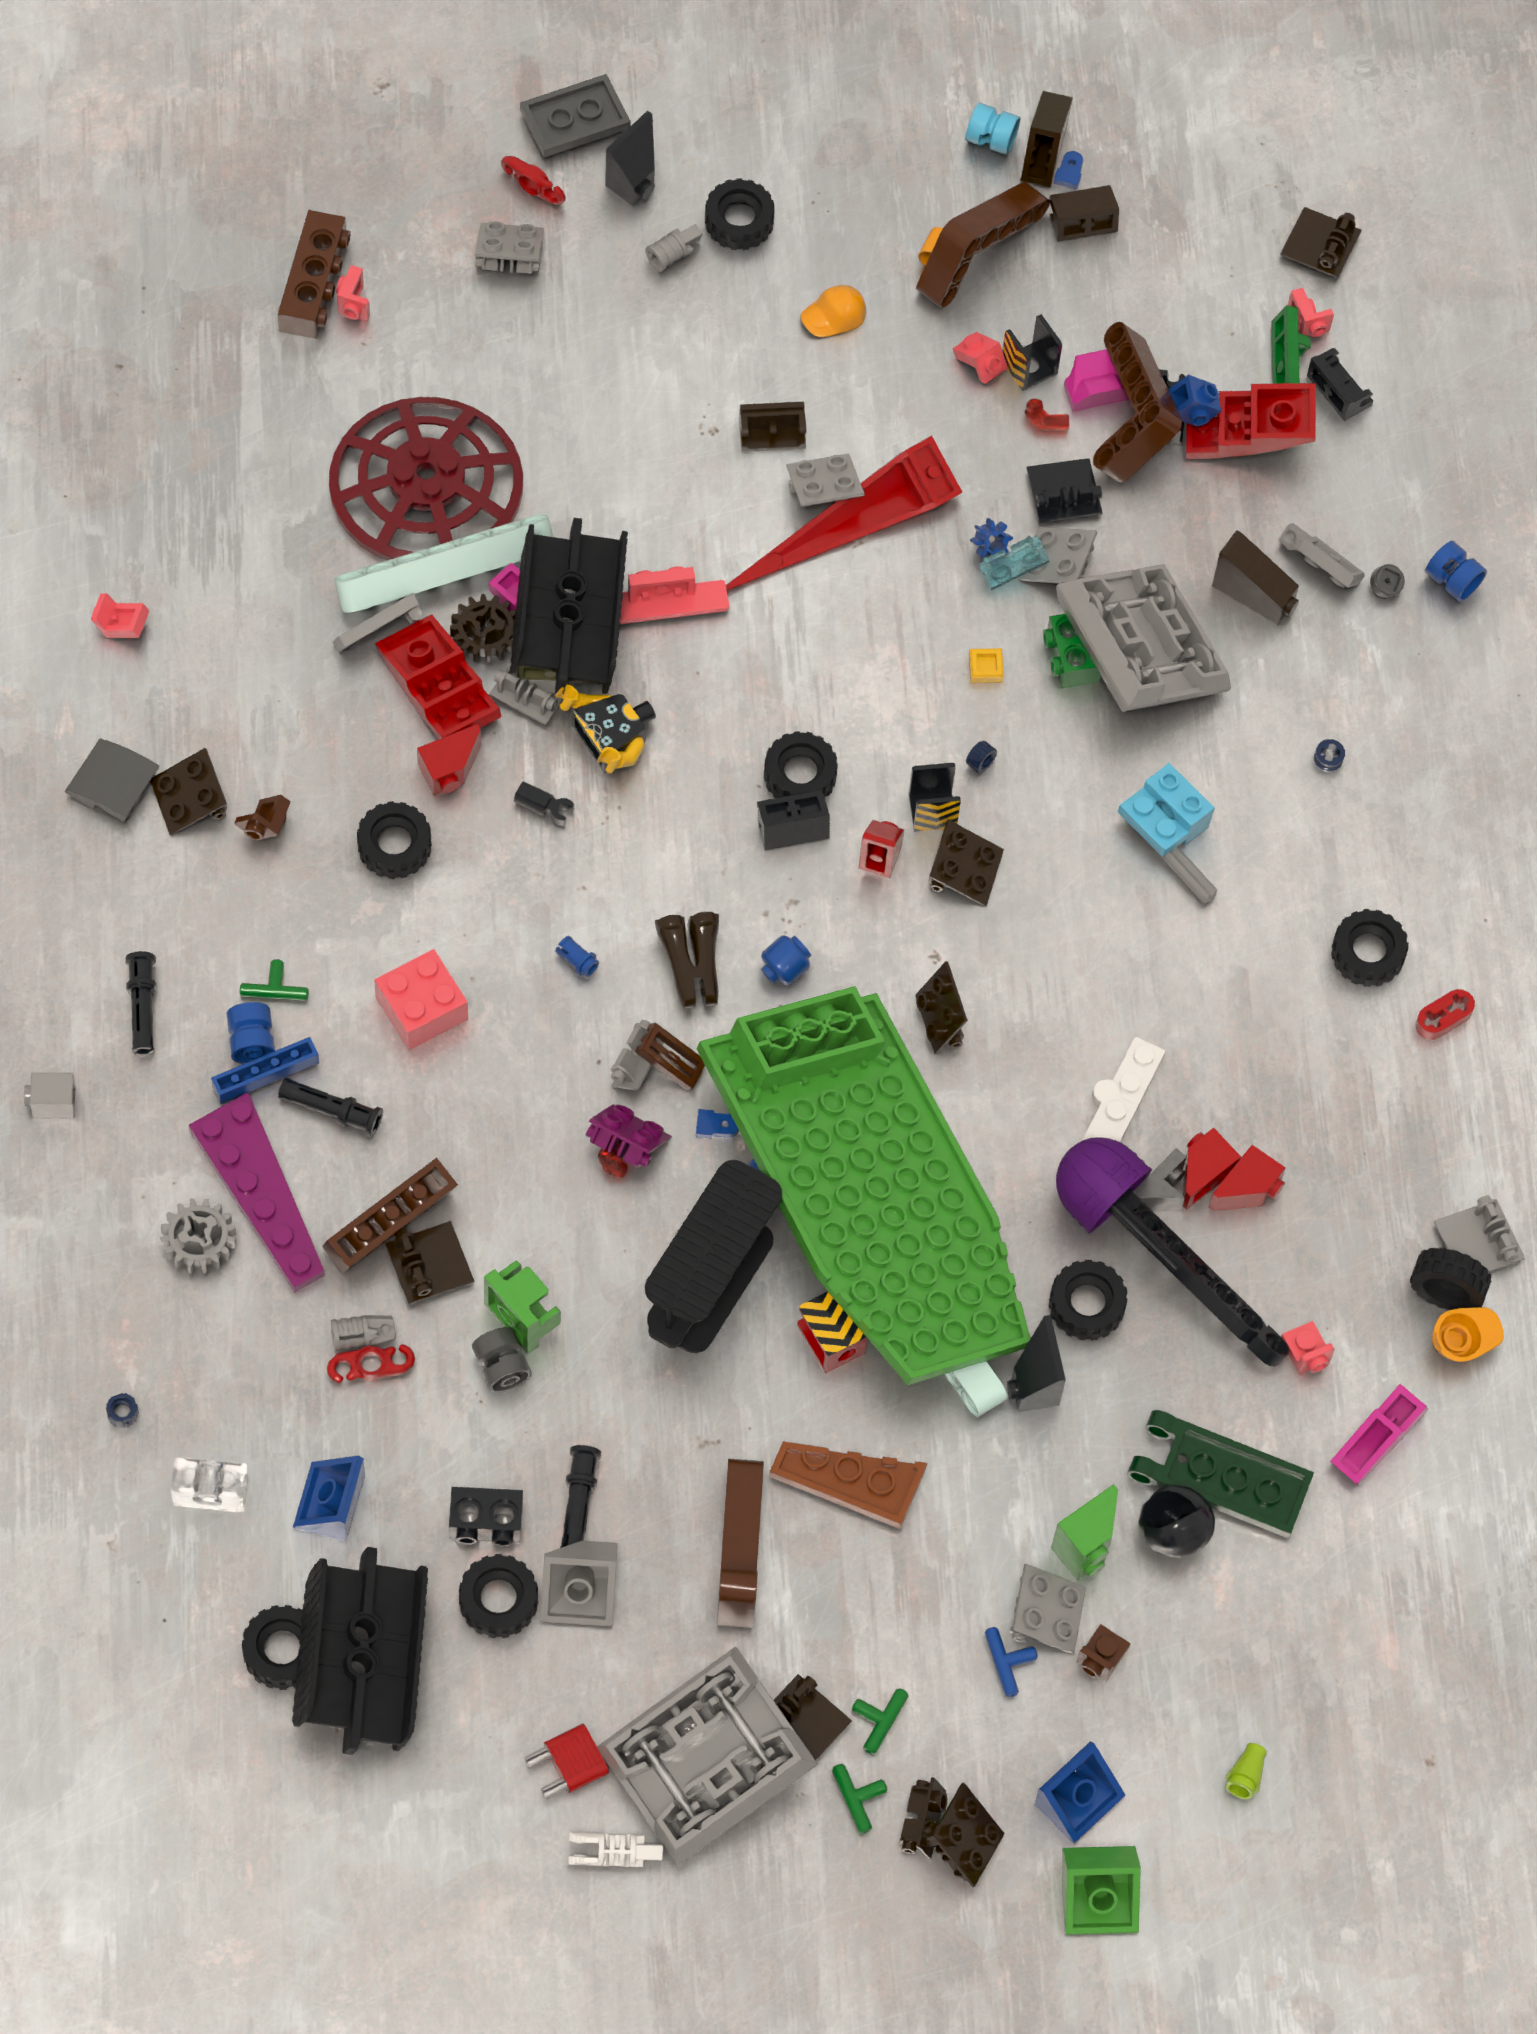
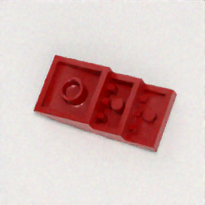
[1186,383,1316,459]
[375,614,502,739]

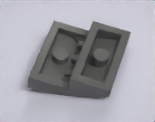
[65,738,160,822]

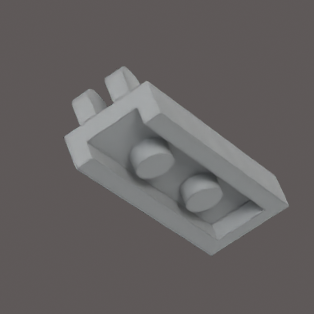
[333,593,423,653]

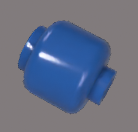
[761,935,812,986]

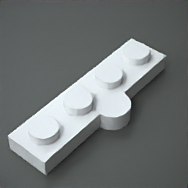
[1082,1037,1166,1142]

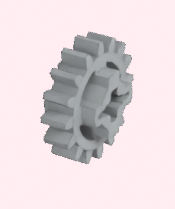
[160,1198,237,1274]

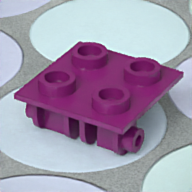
[586,1104,672,1168]

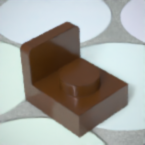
[1076,1624,1131,1682]

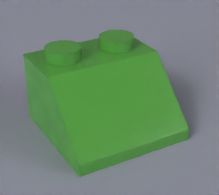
[1051,1484,1118,1580]
[1062,1846,1141,1934]

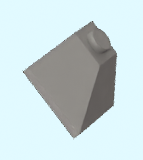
[540,1541,618,1627]

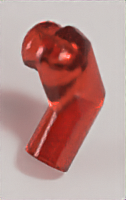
[1024,399,1069,431]
[598,1135,628,1179]

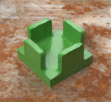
[484,1260,561,1354]

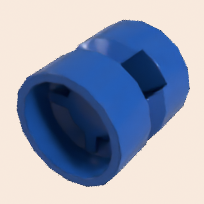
[1425,541,1487,602]
[226,1002,275,1064]

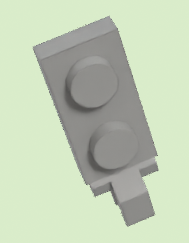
[1279,523,1365,588]

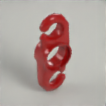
[501,156,566,205]
[327,1344,415,1383]

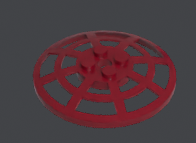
[329,397,523,561]

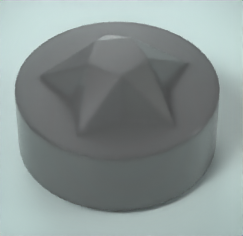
[1370,564,1405,598]

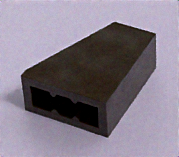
[1020,91,1073,188]
[1212,530,1299,625]

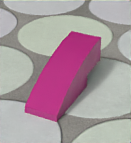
[1330,1384,1428,1485]

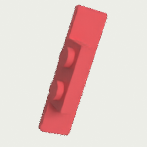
[619,566,729,624]

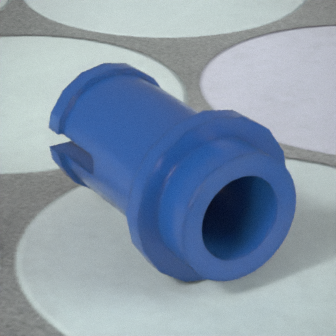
[555,936,599,977]

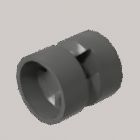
[472,1327,531,1393]

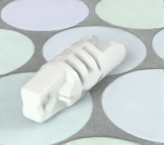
[568,1832,663,1868]

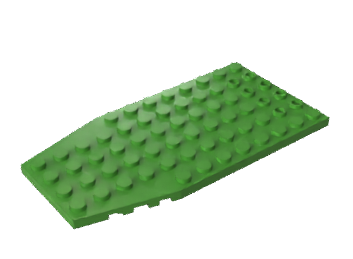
[696,986,1031,1385]

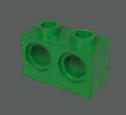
[1043,614,1101,689]

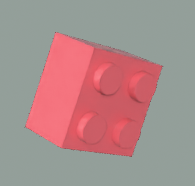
[374,949,468,1050]

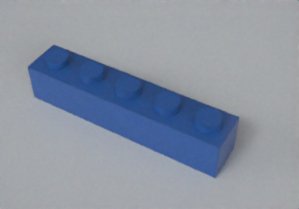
[211,1037,319,1104]

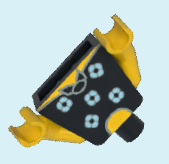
[555,684,656,774]

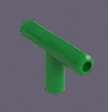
[240,959,309,1001]
[852,1688,909,1755]
[832,1764,887,1834]

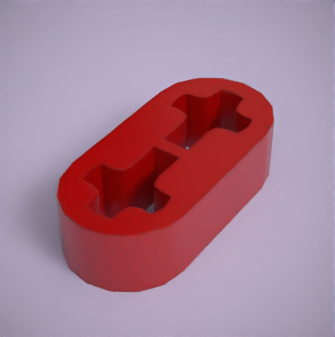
[1415,989,1475,1040]

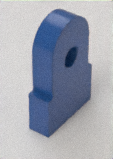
[1053,151,1083,190]
[696,1109,739,1139]

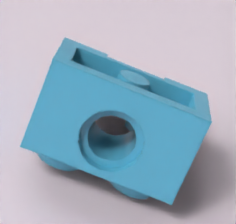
[1118,763,1215,857]

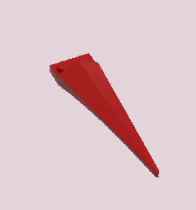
[726,436,963,590]

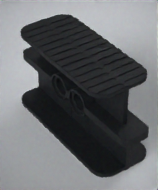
[510,517,628,694]
[645,1160,782,1353]
[292,1547,428,1755]

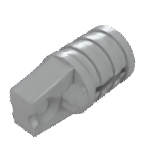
[645,224,703,272]
[331,1315,396,1351]

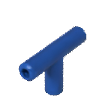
[985,1627,1038,1697]

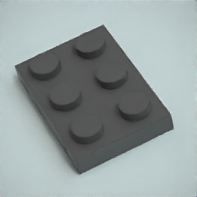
[520,74,631,158]

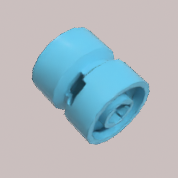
[965,102,1021,156]

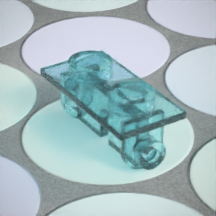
[979,535,1050,590]

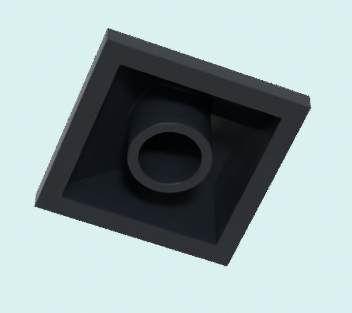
[605,110,655,207]
[1007,1315,1066,1412]

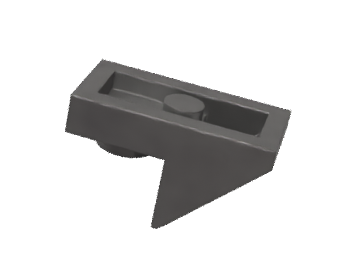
[1133,1148,1186,1212]

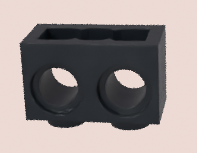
[449,1487,523,1546]

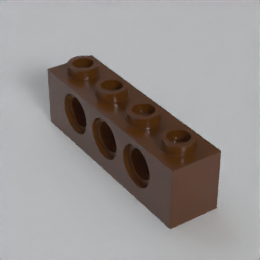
[278,210,351,339]
[322,1157,458,1274]

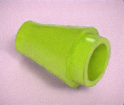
[1225,1743,1267,1799]

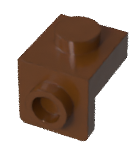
[234,795,291,841]

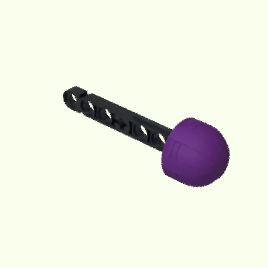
[1056,1137,1289,1367]

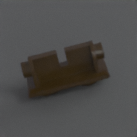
[899,1777,948,1859]

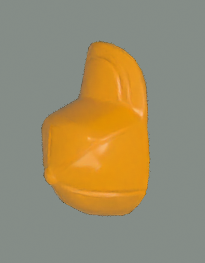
[800,285,867,337]
[1432,1307,1504,1362]

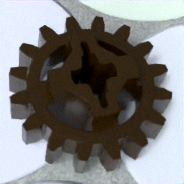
[450,594,516,664]

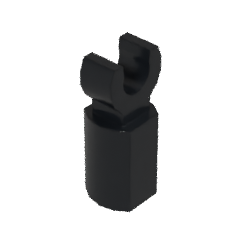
[514,781,574,827]

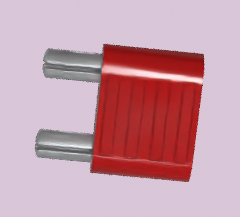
[524,1723,609,1800]

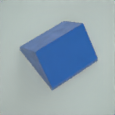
[293,1455,365,1541]
[1034,1741,1126,1843]

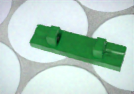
[1271,305,1311,384]

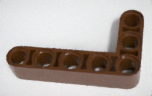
[916,182,1050,309]
[1093,322,1182,483]
[717,1459,764,1628]

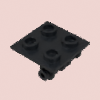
[1026,458,1103,523]

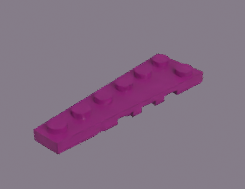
[189,1092,325,1293]

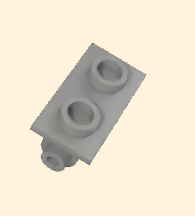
[611,1020,664,1090]

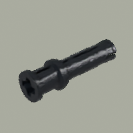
[125,951,157,1056]
[278,1078,383,1137]
[560,1445,601,1548]

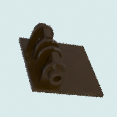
[1280,207,1362,278]
[151,748,227,836]
[929,819,1004,907]
[915,961,968,1054]
[385,1221,474,1305]
[774,1674,852,1761]
[922,1783,1005,1887]

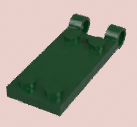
[1127,1410,1314,1539]

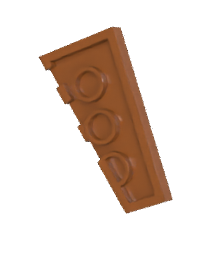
[769,1441,927,1529]

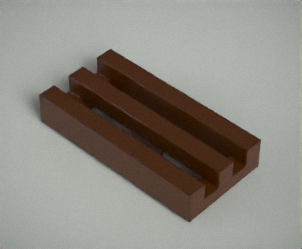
[635,1022,705,1091]

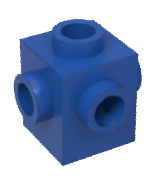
[1168,374,1221,427]

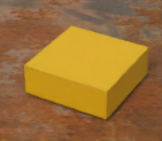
[969,648,1004,683]

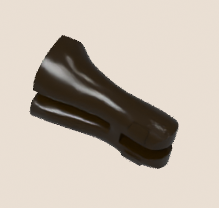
[655,912,719,1009]

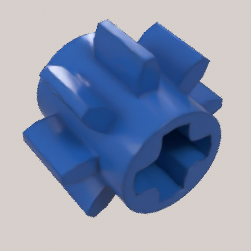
[970,518,1013,561]

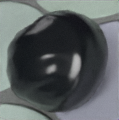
[1138,1485,1215,1558]

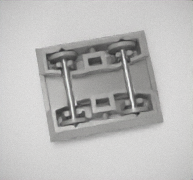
[1056,564,1231,712]
[597,1647,818,1866]

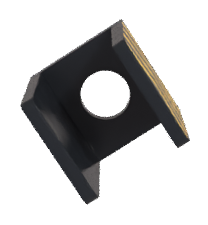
[1002,314,1062,391]
[908,763,961,832]

